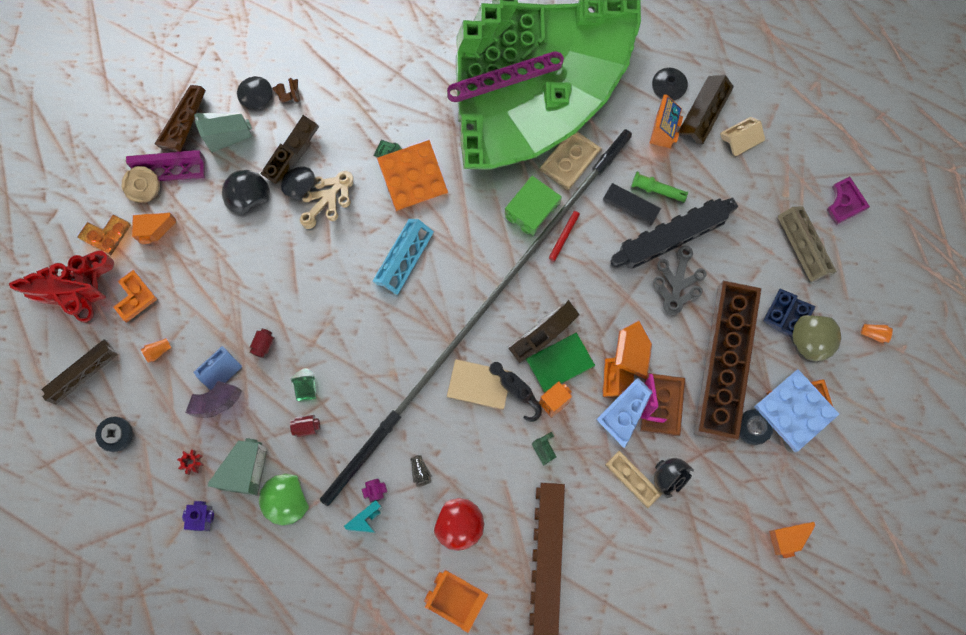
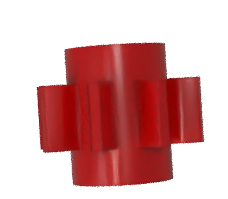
[177,449,204,475]

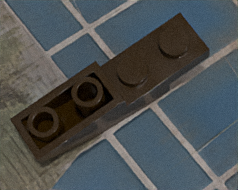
[260,115,319,184]
[508,299,580,363]

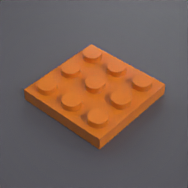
[377,140,448,211]

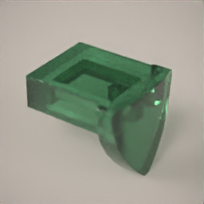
[373,139,402,158]
[291,368,317,401]
[532,432,557,466]

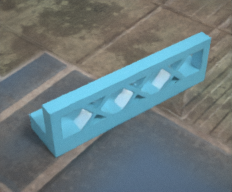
[372,219,434,295]

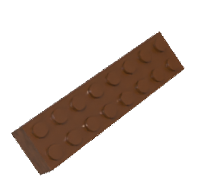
[694,280,762,443]

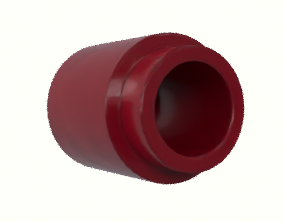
[249,328,275,358]
[290,415,320,437]

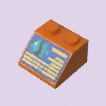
[649,94,683,149]

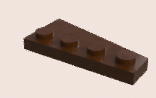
[154,85,206,152]

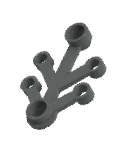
[653,246,707,315]

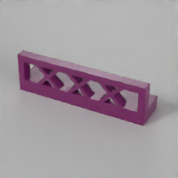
[126,150,205,181]

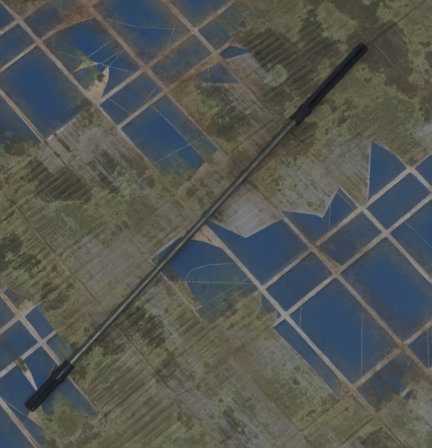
[320,129,632,506]

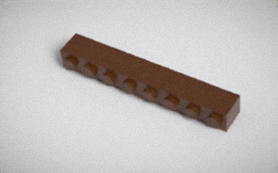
[529,482,565,635]

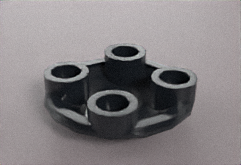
[237,76,272,110]
[281,166,317,200]

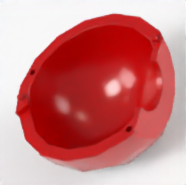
[434,498,485,551]

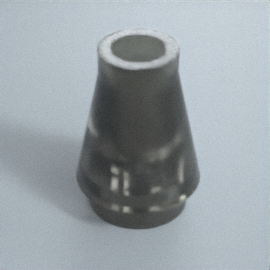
[410,455,432,487]

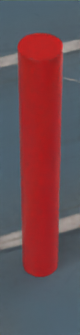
[549,211,580,262]

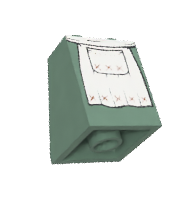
[208,438,267,496]

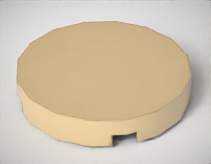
[121,166,160,203]

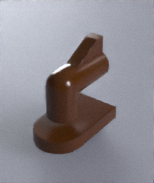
[272,78,300,103]

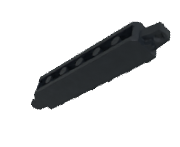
[610,197,738,269]

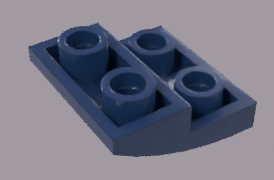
[763,288,816,338]

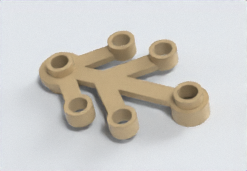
[300,171,354,229]

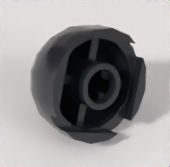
[654,458,694,498]

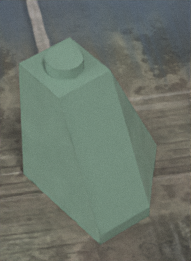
[194,113,253,153]

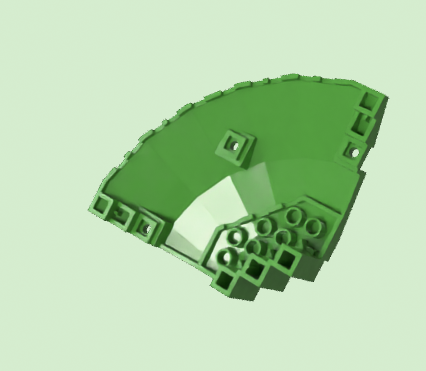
[456,0,641,170]

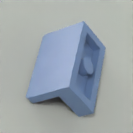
[194,346,242,393]

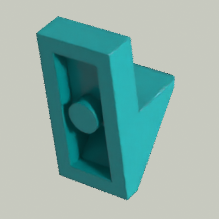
[343,500,383,533]

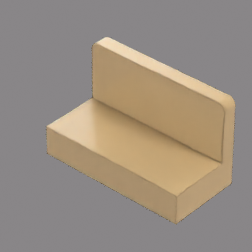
[720,117,765,156]

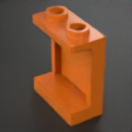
[424,570,488,633]

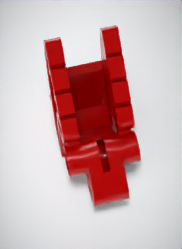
[9,250,114,323]

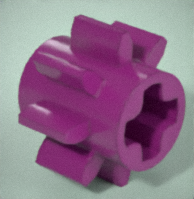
[361,479,387,503]

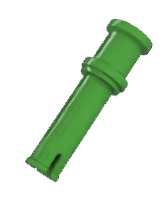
[631,171,688,203]

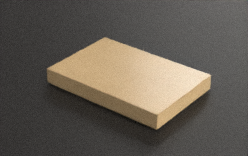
[540,131,602,191]
[447,359,512,410]

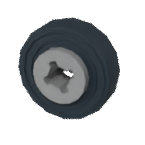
[95,416,133,452]

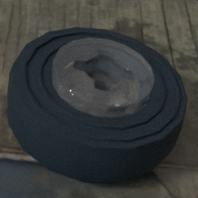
[739,409,773,445]

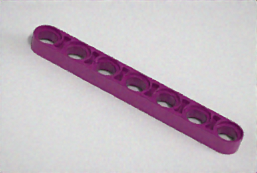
[447,51,564,102]

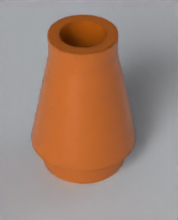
[861,324,893,343]
[140,338,172,363]

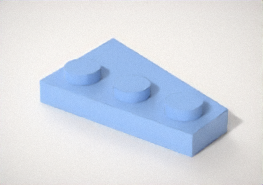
[596,378,652,448]

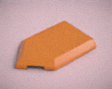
[614,321,652,379]

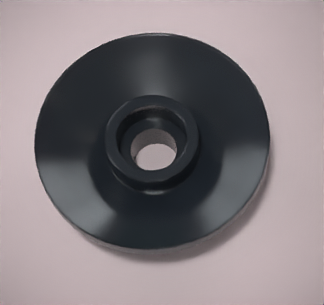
[652,67,688,100]

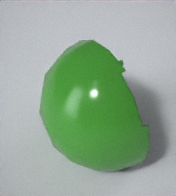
[258,473,309,525]

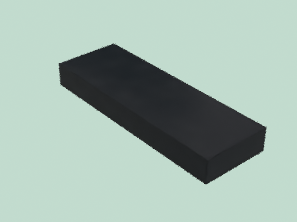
[603,183,661,225]

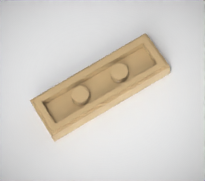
[605,451,662,509]

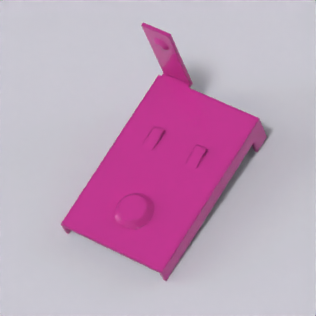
[640,374,667,423]

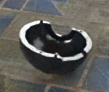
[222,170,270,215]

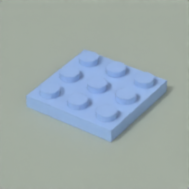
[754,369,839,453]

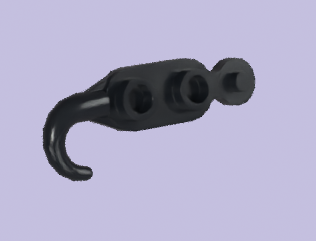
[489,362,542,422]

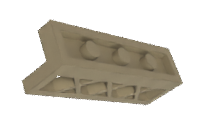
[778,206,837,282]

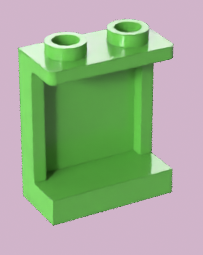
[505,176,562,236]

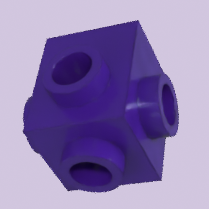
[182,501,214,531]

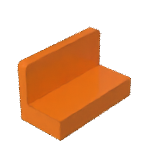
[603,357,634,398]

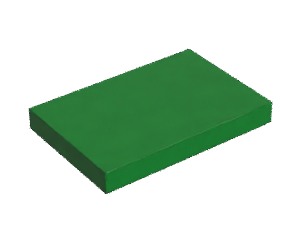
[526,332,595,393]

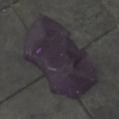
[185,381,242,418]

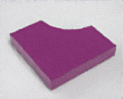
[827,176,870,225]

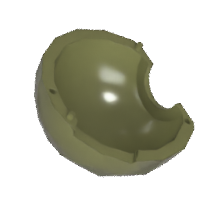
[793,316,842,362]

